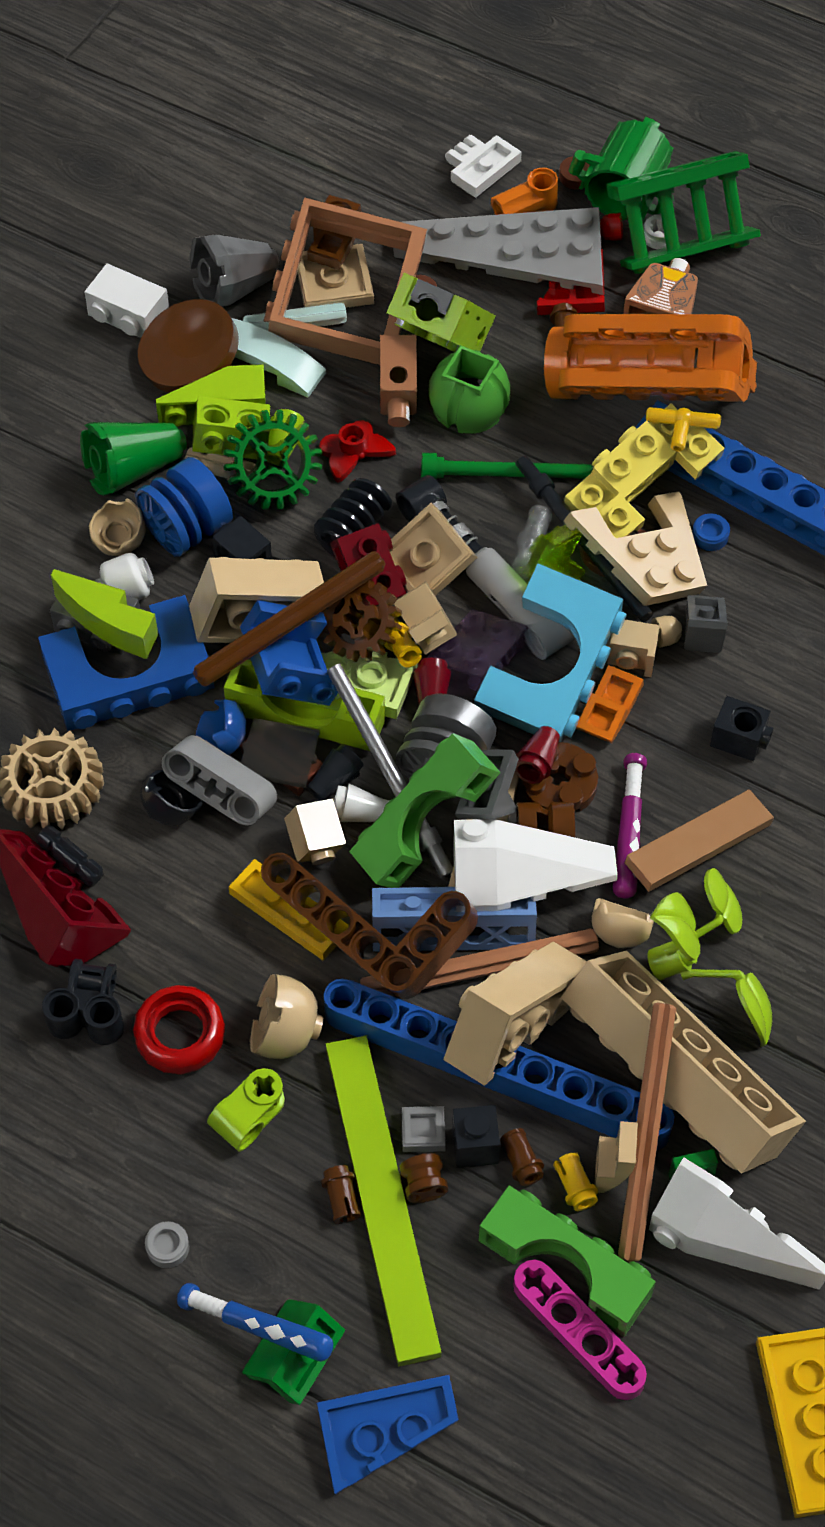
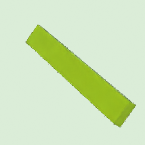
[326,1035,442,1367]

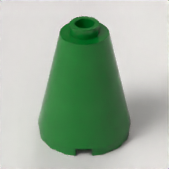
[80,422,187,496]

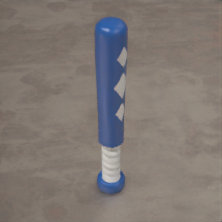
[177,1283,333,1362]

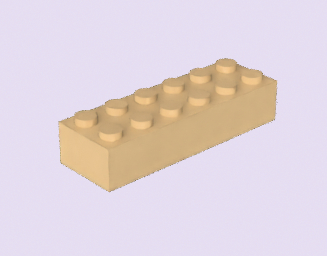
[560,950,806,1174]

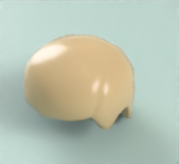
[88,498,146,556]
[592,898,654,948]

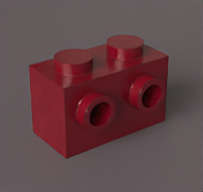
[330,523,407,606]

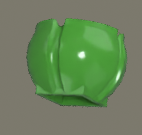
[428,345,510,434]

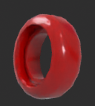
[133,985,225,1075]

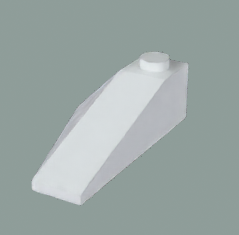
[454,819,617,912]

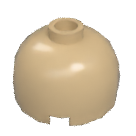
[250,974,323,1059]

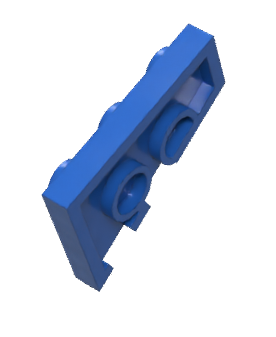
[317,1375,459,1496]

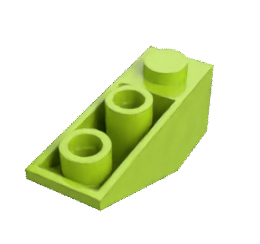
[156,364,266,426]

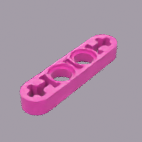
[513,1260,647,1400]

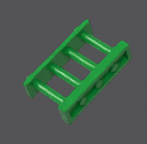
[606,151,761,274]

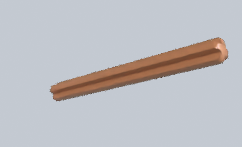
[360,929,599,996]
[618,1002,676,1261]

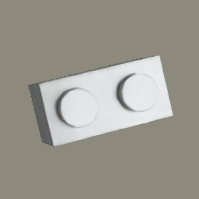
[85,264,169,338]

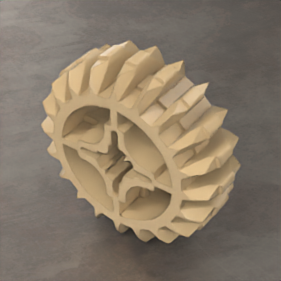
[0,727,104,830]

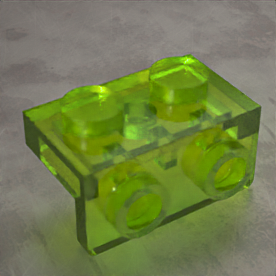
[522,525,586,580]

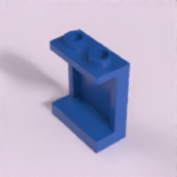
[240,600,338,706]

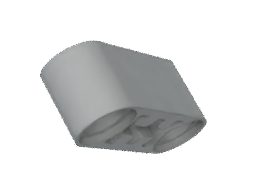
[162,735,277,825]

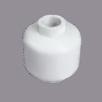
[95,553,154,600]

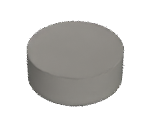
[145,1222,189,1268]

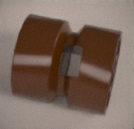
[516,802,575,838]

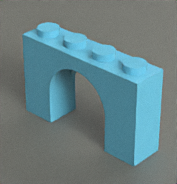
[474,563,627,742]

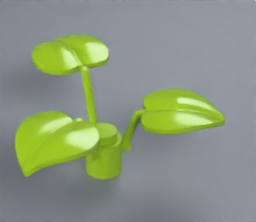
[647,868,772,1047]

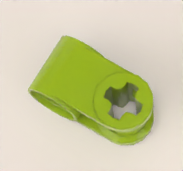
[207,1068,285,1152]

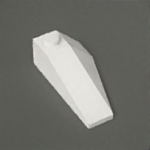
[649,1158,825,1290]

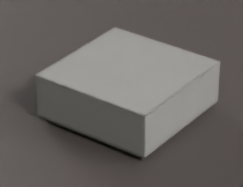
[402,1106,445,1152]

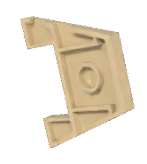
[564,491,707,606]

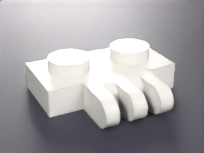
[445,135,521,198]

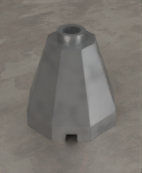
[189,235,279,307]

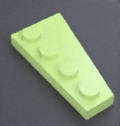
[321,649,417,720]

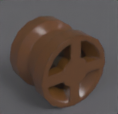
[400,1153,448,1203]

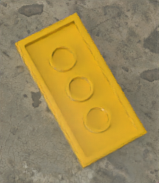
[756,1328,825,1518]

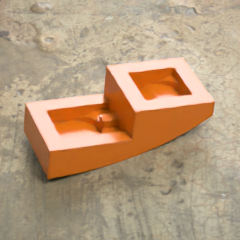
[576,665,644,743]

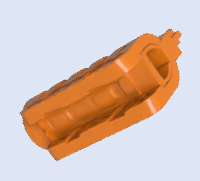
[544,314,757,402]

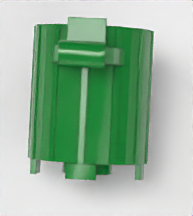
[568,117,674,221]

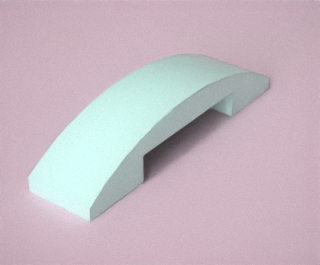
[232,318,326,398]

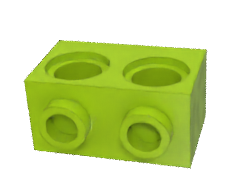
[192,396,270,459]

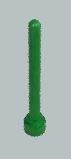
[421,452,593,479]

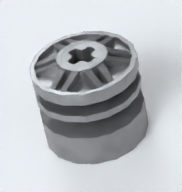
[396,693,496,779]

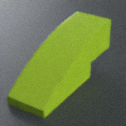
[51,569,158,659]

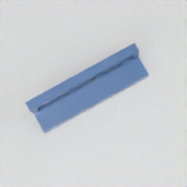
[372,887,537,951]

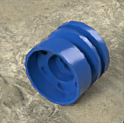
[135,457,233,556]

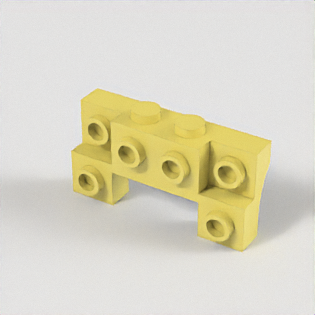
[564,403,725,538]

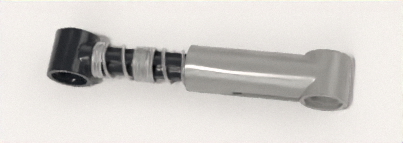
[395,475,575,660]

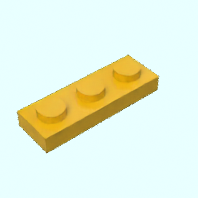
[229,859,349,961]

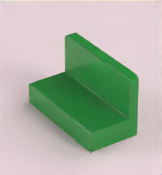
[242,1299,345,1405]

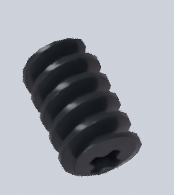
[314,478,392,557]

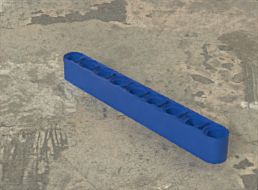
[323,978,674,1151]

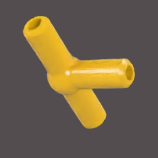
[646,407,721,452]

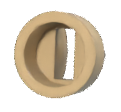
[651,616,682,648]

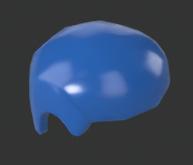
[195,699,247,755]

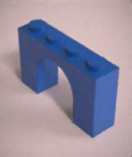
[38,595,215,731]

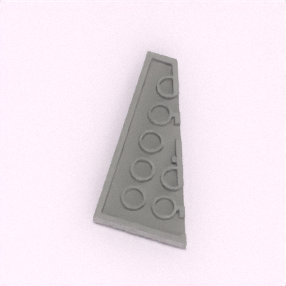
[393,207,604,295]

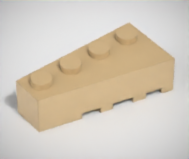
[443,942,587,1086]

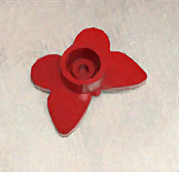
[320,420,396,483]

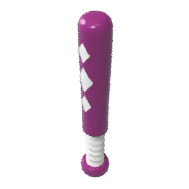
[612,753,647,899]

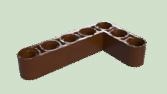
[261,852,478,999]

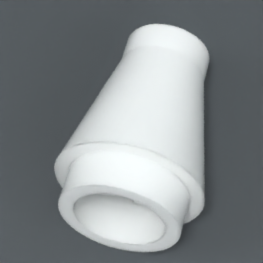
[334,784,390,822]

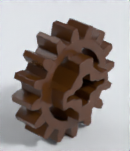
[321,580,402,662]

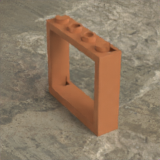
[263,198,427,365]

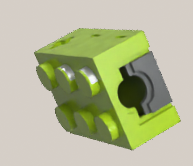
[386,273,495,352]

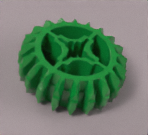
[222,410,322,509]

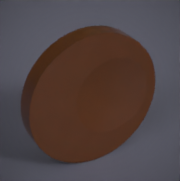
[138,299,239,393]

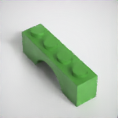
[349,733,501,888]
[479,1185,656,1337]

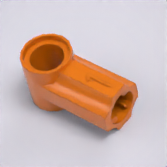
[491,168,558,215]

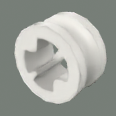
[644,215,666,249]

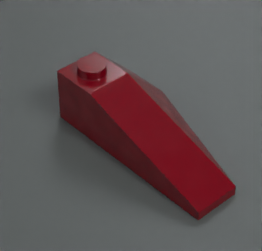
[0,829,131,967]

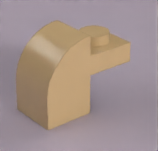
[394,581,457,654]

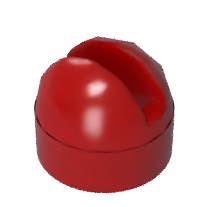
[600,212,623,241]

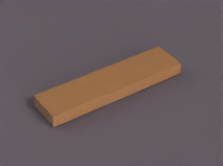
[624,789,774,892]

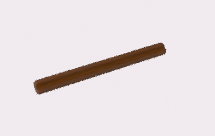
[193,552,385,686]

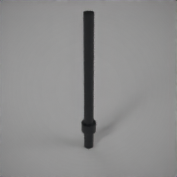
[515,455,653,622]

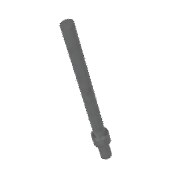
[327,663,453,878]

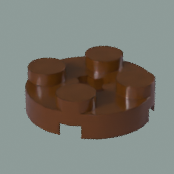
[519,742,598,811]

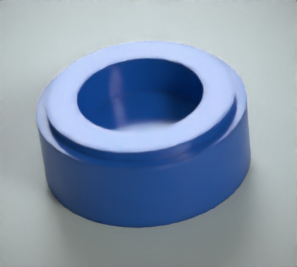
[692,514,730,551]

